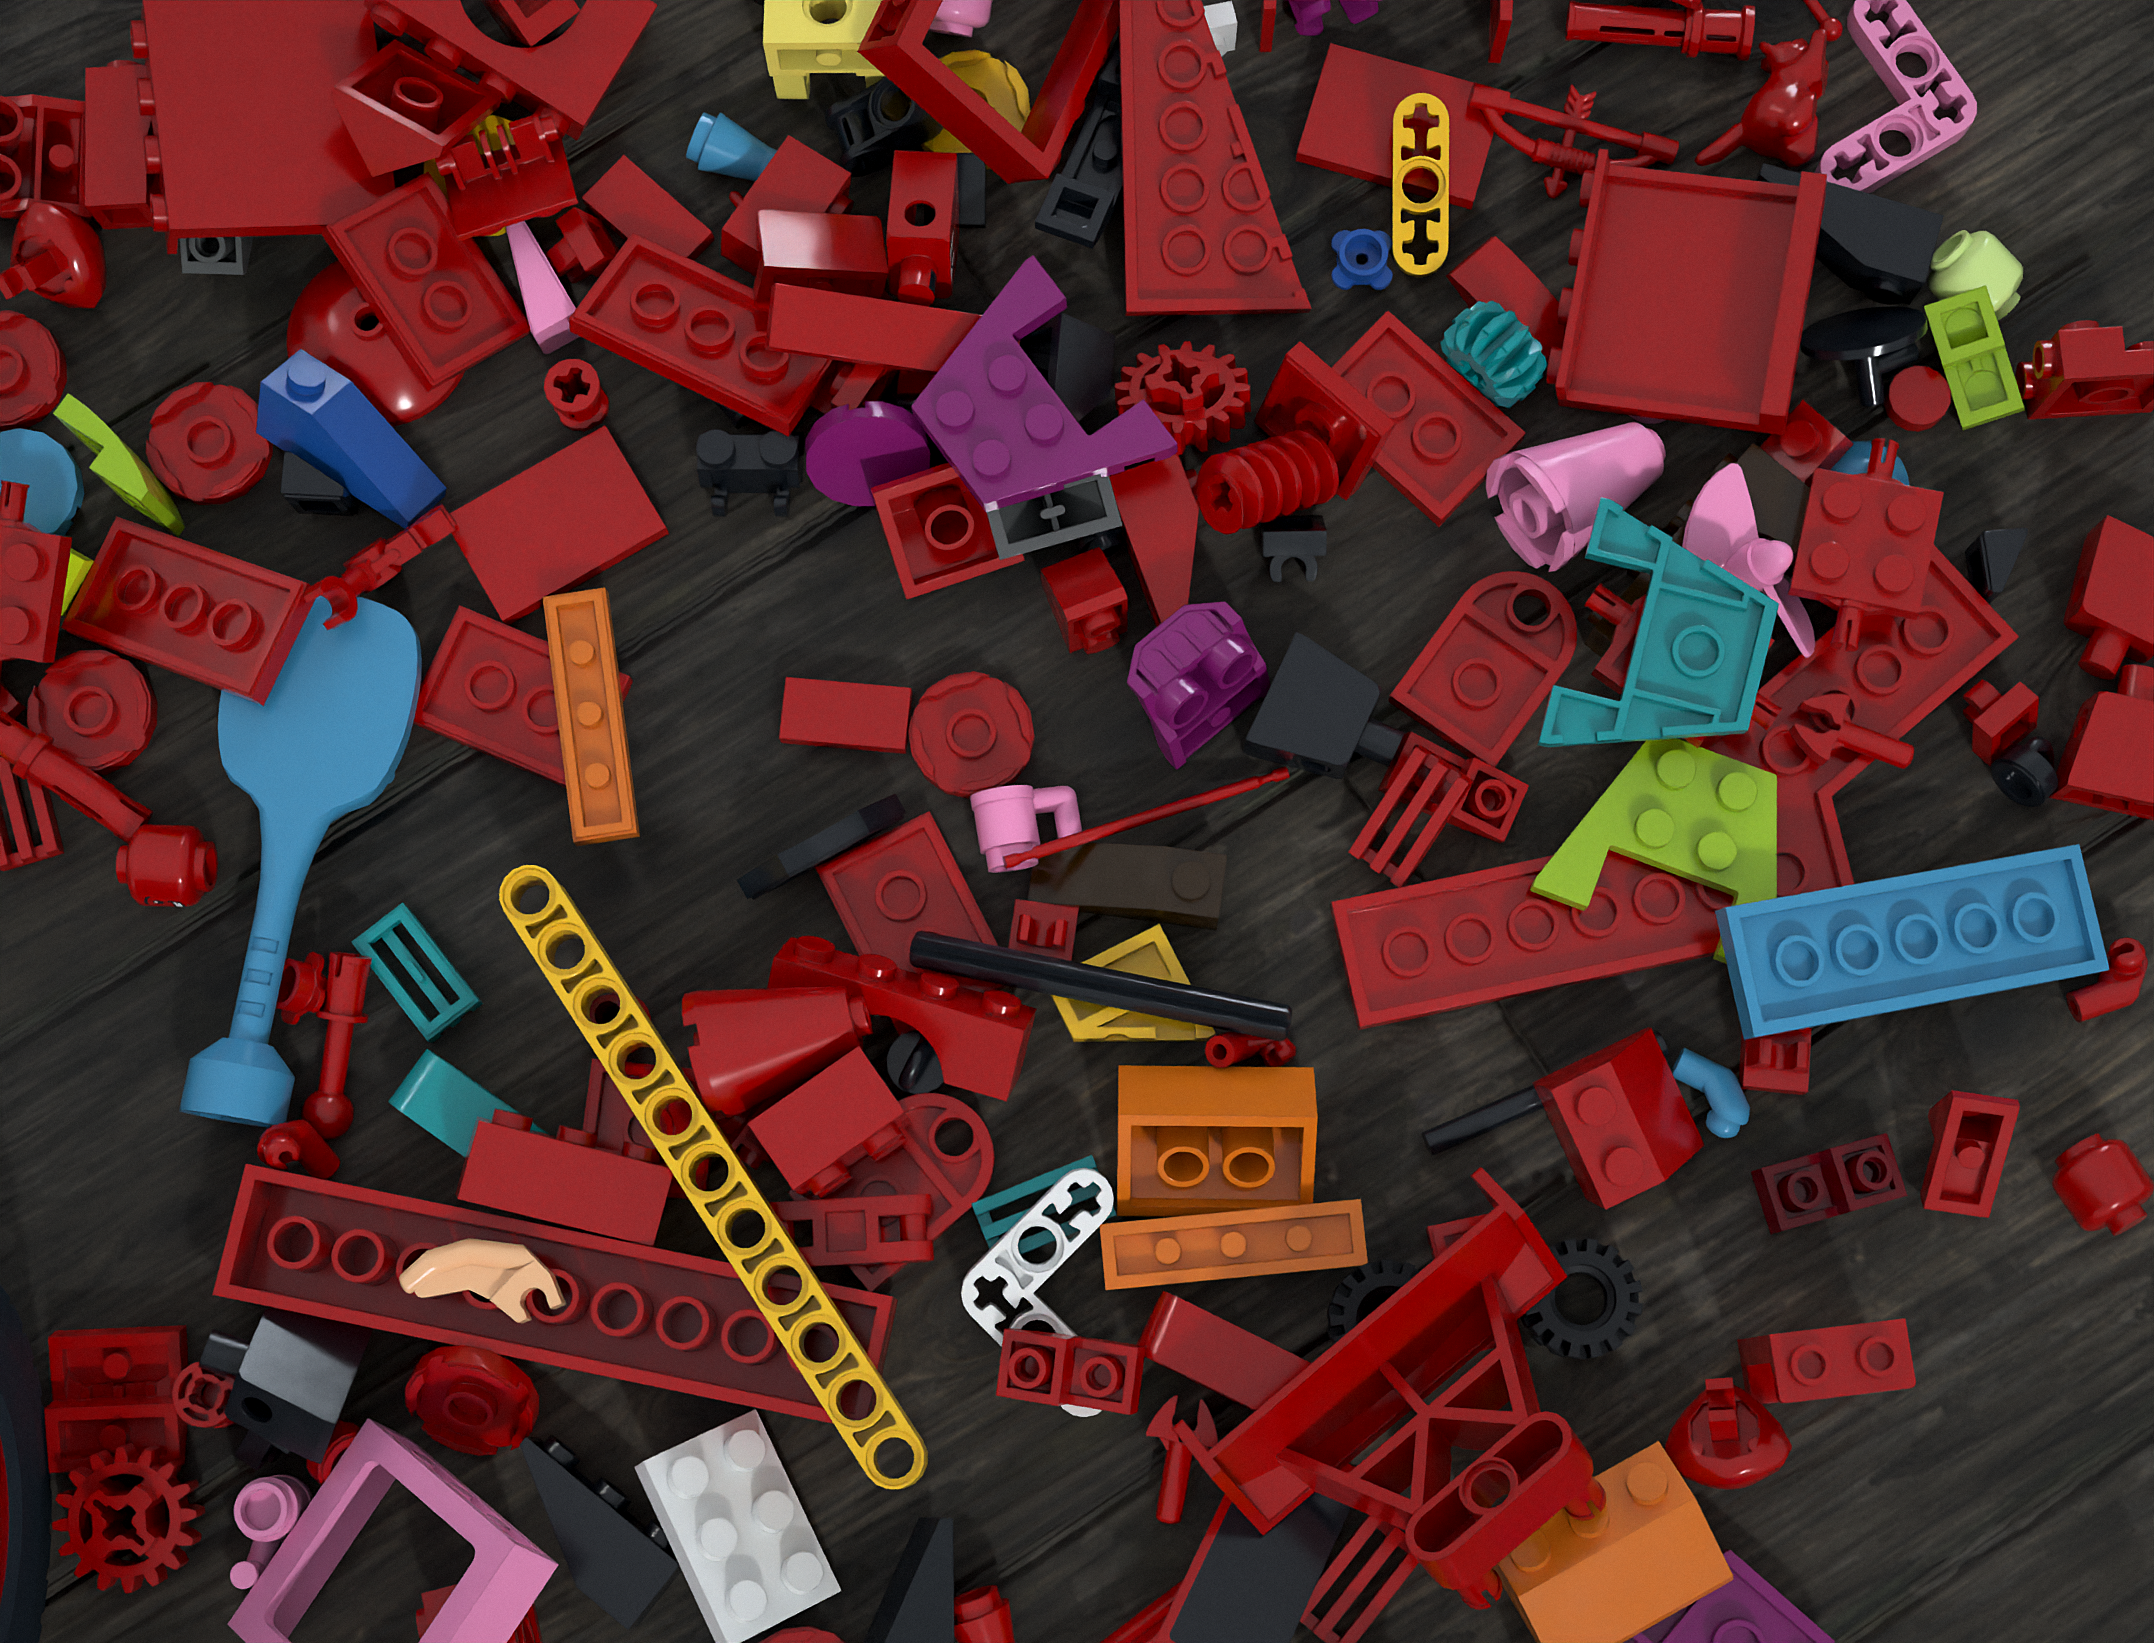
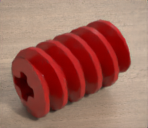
[1196,429,1339,535]

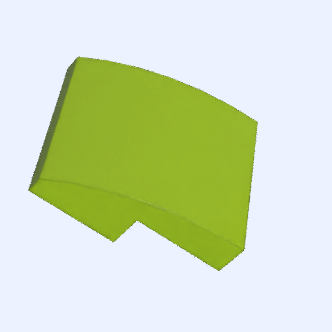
[53,393,185,537]

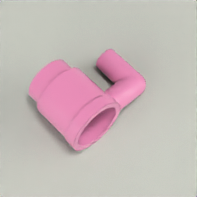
[970,785,1082,873]
[230,1475,313,1589]

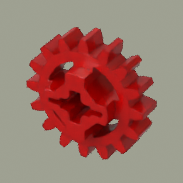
[1115,341,1251,455]
[52,1443,205,1593]

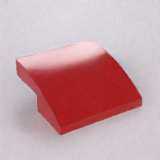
[44,1325,188,1473]

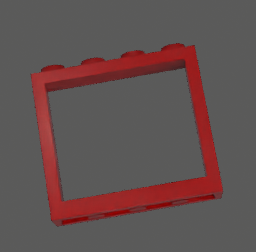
[857,0,1119,184]

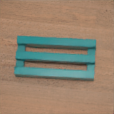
[352,902,483,1043]
[972,1155,1117,1255]

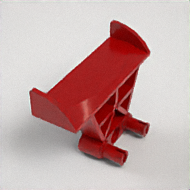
[1172,1167,1607,1610]

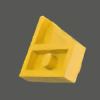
[1050,924,1216,1042]

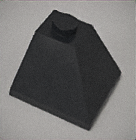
[1020,313,1116,422]

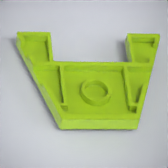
[1529,738,1777,964]

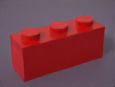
[456,1108,673,1247]

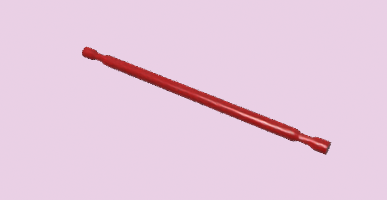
[1002,766,1290,869]

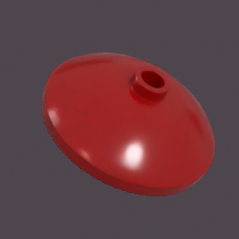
[287,260,465,427]

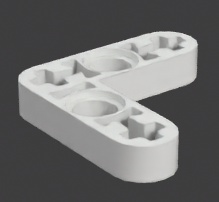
[961,1168,1114,1417]

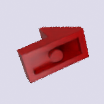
[1920,1090,2020,1218]

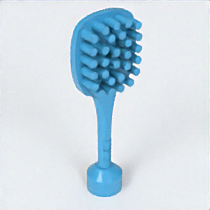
[179,596,422,1128]

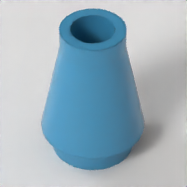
[686,112,777,181]

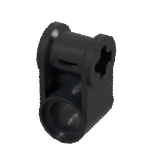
[824,76,943,177]

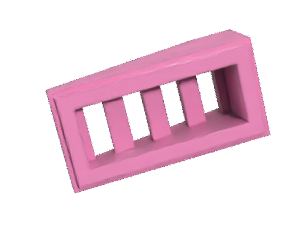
[506,221,580,354]

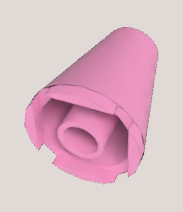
[1486,422,1666,572]

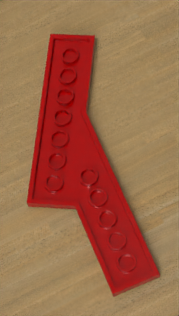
[1330,544,2019,1030]

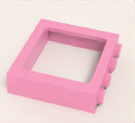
[227,1418,559,1643]

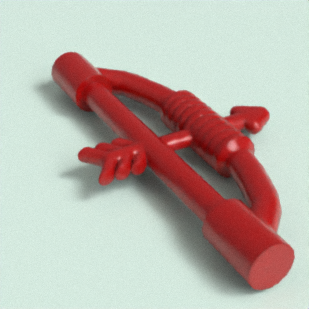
[1467,82,1679,199]

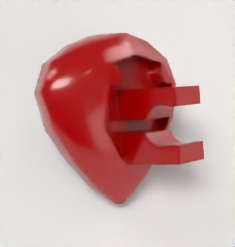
[0,201,107,308]
[1664,1377,1792,1490]

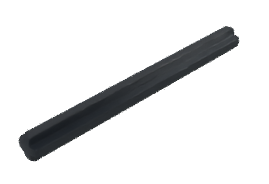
[909,931,1292,1041]

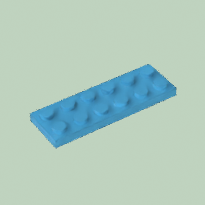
[1715,844,2110,1040]

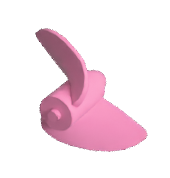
[1682,463,1815,658]

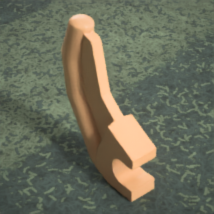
[399,1238,566,1324]

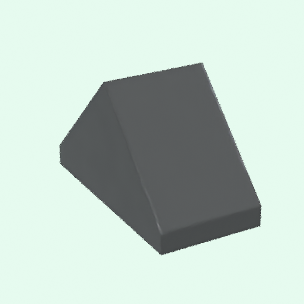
[987,474,1123,560]

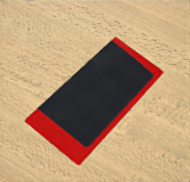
[1154,1464,1355,1643]

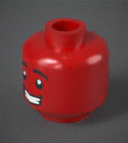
[116,824,218,907]

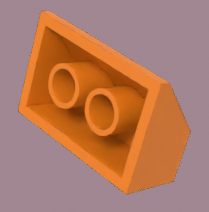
[1117,1065,1318,1217]
[1492,1441,1733,1643]

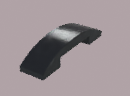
[1035,35,1123,249]

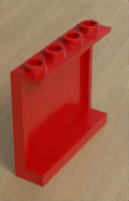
[130,0,396,254]
[1547,149,1827,435]

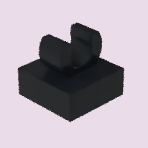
[1260,515,1327,582]

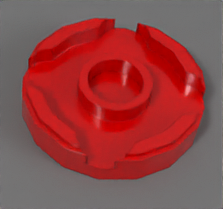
[0,310,67,432]
[146,382,273,505]
[27,650,158,775]
[908,671,1035,799]
[405,1345,539,1456]

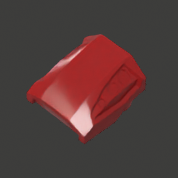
[0,94,91,223]

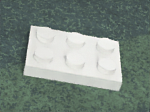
[634,1409,841,1643]

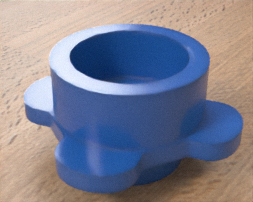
[1331,229,1393,290]

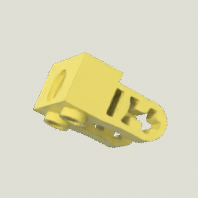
[763,0,885,99]

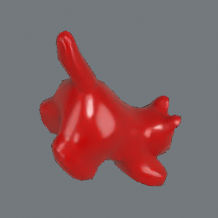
[1694,29,1829,167]

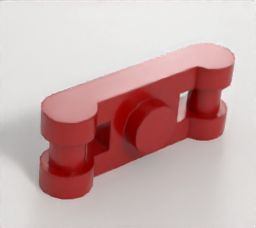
[761,1194,934,1271]

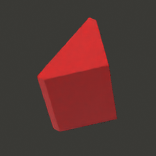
[330,39,502,177]
[870,462,1025,600]

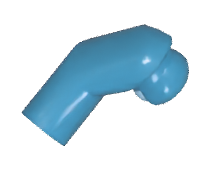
[1671,1047,1750,1138]

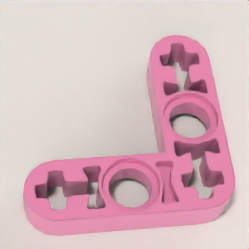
[1814,0,1977,194]

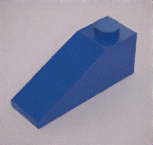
[256,349,446,529]

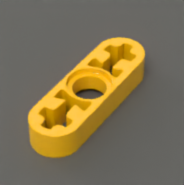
[1392,93,1449,277]

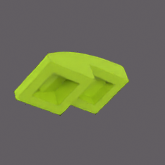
[1924,285,2025,430]

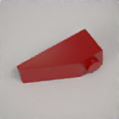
[1109,454,1199,628]

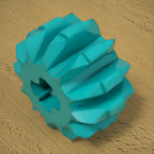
[1440,301,1548,408]

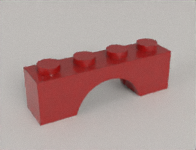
[767,936,1037,1102]

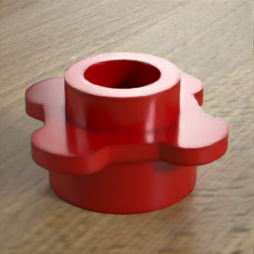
[276,952,327,1025]

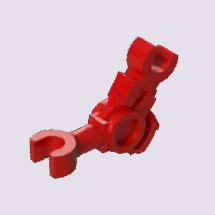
[303,503,457,630]

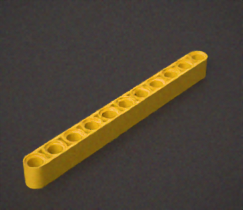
[499,865,928,1489]

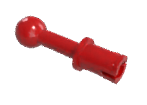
[301,952,372,1140]

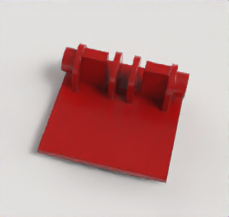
[434,113,578,241]

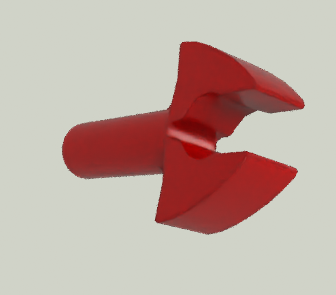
[1789,694,1914,769]
[1146,1395,1218,1524]

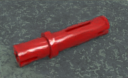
[0,709,153,845]

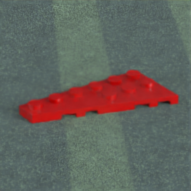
[1118,0,1312,316]

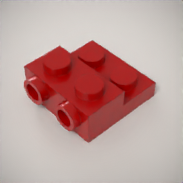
[2015,320,2154,420]

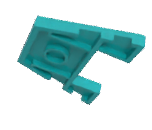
[1537,497,1779,747]

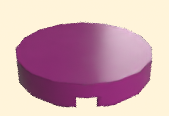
[805,401,930,506]

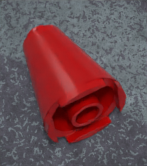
[682,986,873,1122]

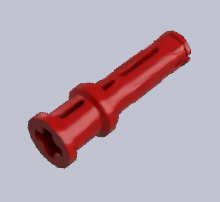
[1565,0,1755,61]

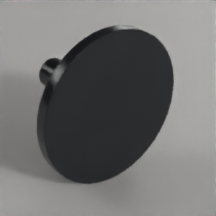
[1800,306,1928,406]

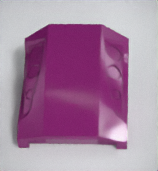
[1127,602,1271,770]

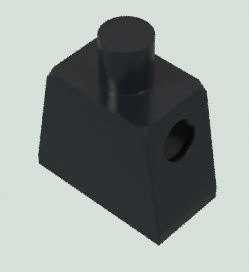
[1243,632,1405,779]
[198,1308,373,1464]

